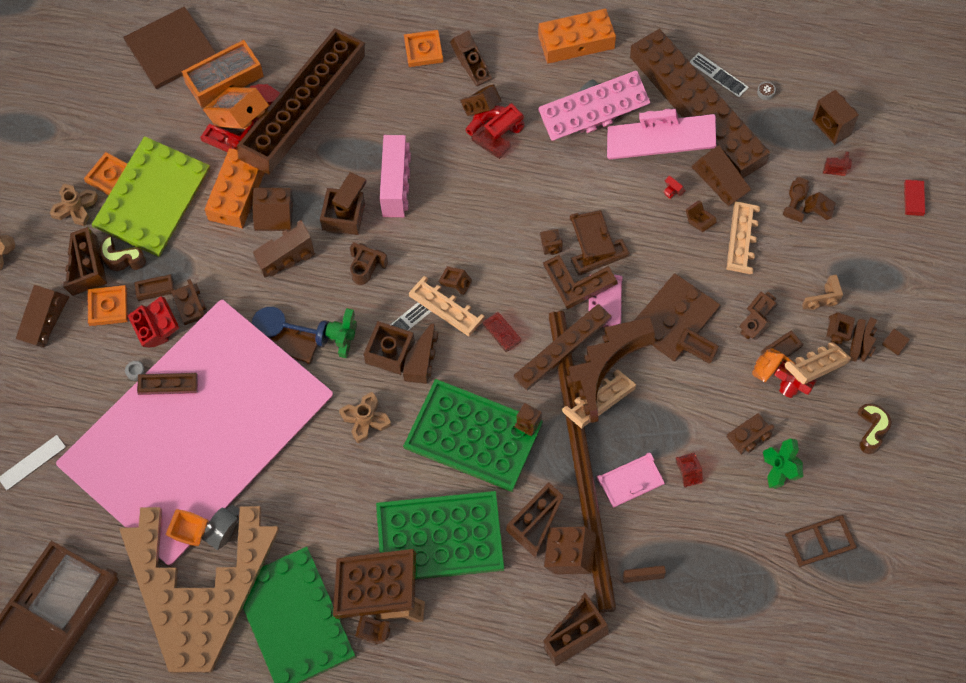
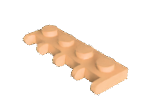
[726,201,760,274]
[409,276,485,336]
[785,342,851,385]
[562,370,636,429]

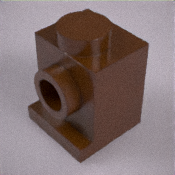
[739,309,771,340]
[826,312,855,344]
[514,403,542,437]

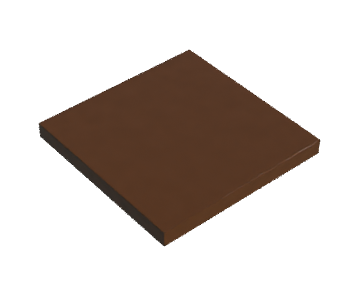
[123,6,216,89]

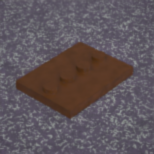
[634,273,720,362]
[333,549,416,619]

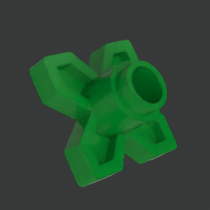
[326,308,357,359]
[763,438,804,489]

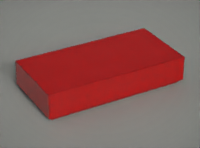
[484,103,524,140]
[904,180,925,216]

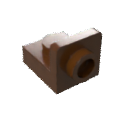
[540,229,563,255]
[438,266,472,295]
[747,291,778,317]

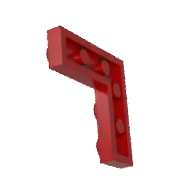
[200,115,262,152]

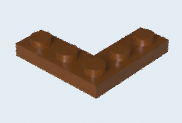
[543,255,618,310]

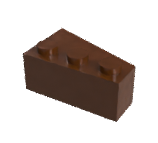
[16,285,69,348]
[506,482,563,558]
[543,593,609,666]

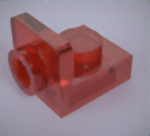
[823,151,852,176]
[676,453,703,487]

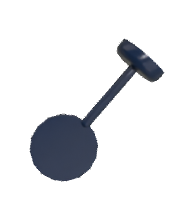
[252,307,329,347]

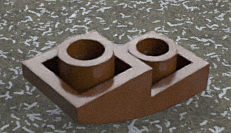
[860,317,878,362]

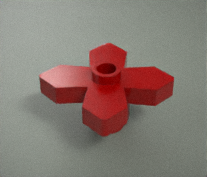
[774,360,817,398]

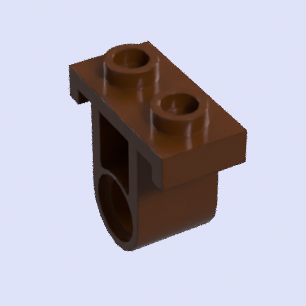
[460,84,502,116]
[350,242,388,285]

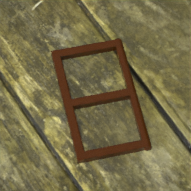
[785,515,857,567]

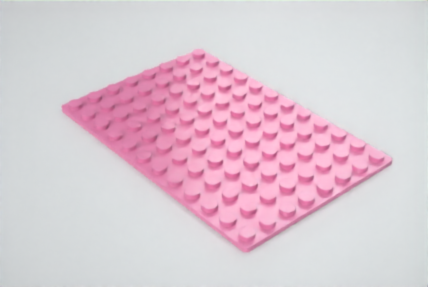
[56,300,333,566]

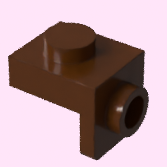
[803,192,836,220]
[686,200,717,232]
[355,616,390,644]

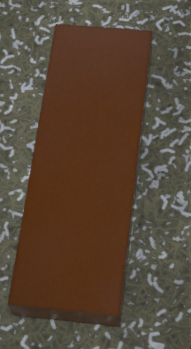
[571,238,630,276]
[137,373,198,395]

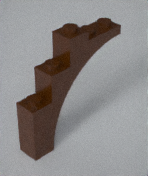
[566,317,655,423]

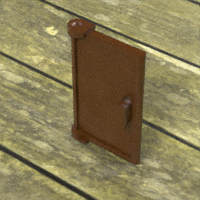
[569,210,616,262]
[268,327,317,364]

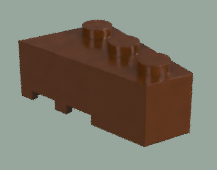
[691,145,751,206]
[253,220,315,278]
[63,227,107,296]

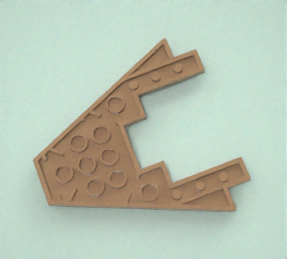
[120,506,279,673]

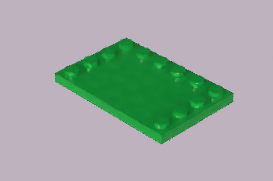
[403,379,543,492]
[376,491,504,580]
[243,547,356,683]

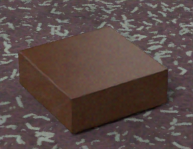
[882,329,910,355]

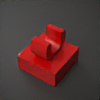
[663,175,685,199]

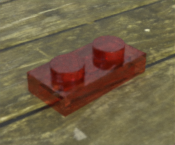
[471,124,511,159]
[483,312,521,352]

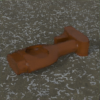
[783,177,810,223]

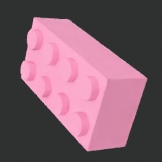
[380,135,411,218]

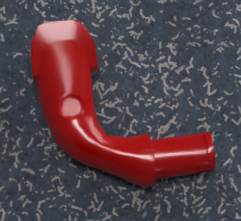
[465,105,525,136]

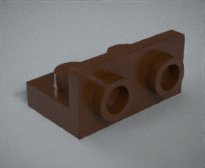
[171,279,207,325]
[726,413,774,455]

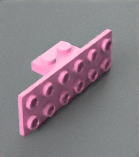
[538,71,650,141]
[607,109,716,160]

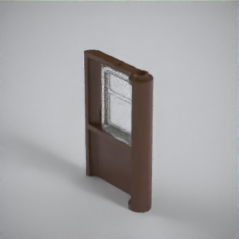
[0,540,119,683]

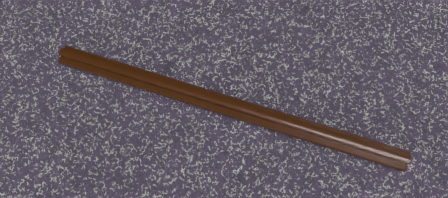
[549,310,616,613]

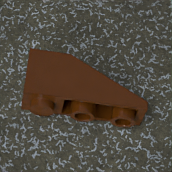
[450,31,492,86]
[403,324,438,384]

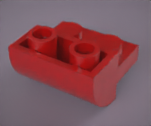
[127,296,179,348]

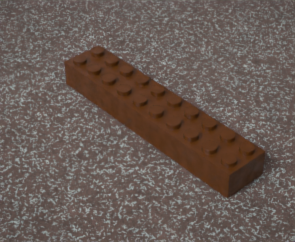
[237,28,365,175]
[630,28,770,178]

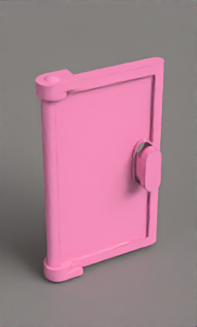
[589,275,623,327]
[596,452,665,508]

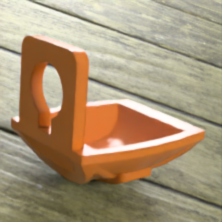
[752,348,796,382]
[165,509,209,546]

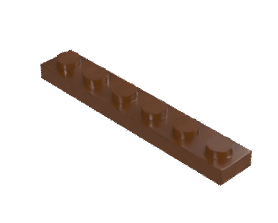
[514,303,612,391]

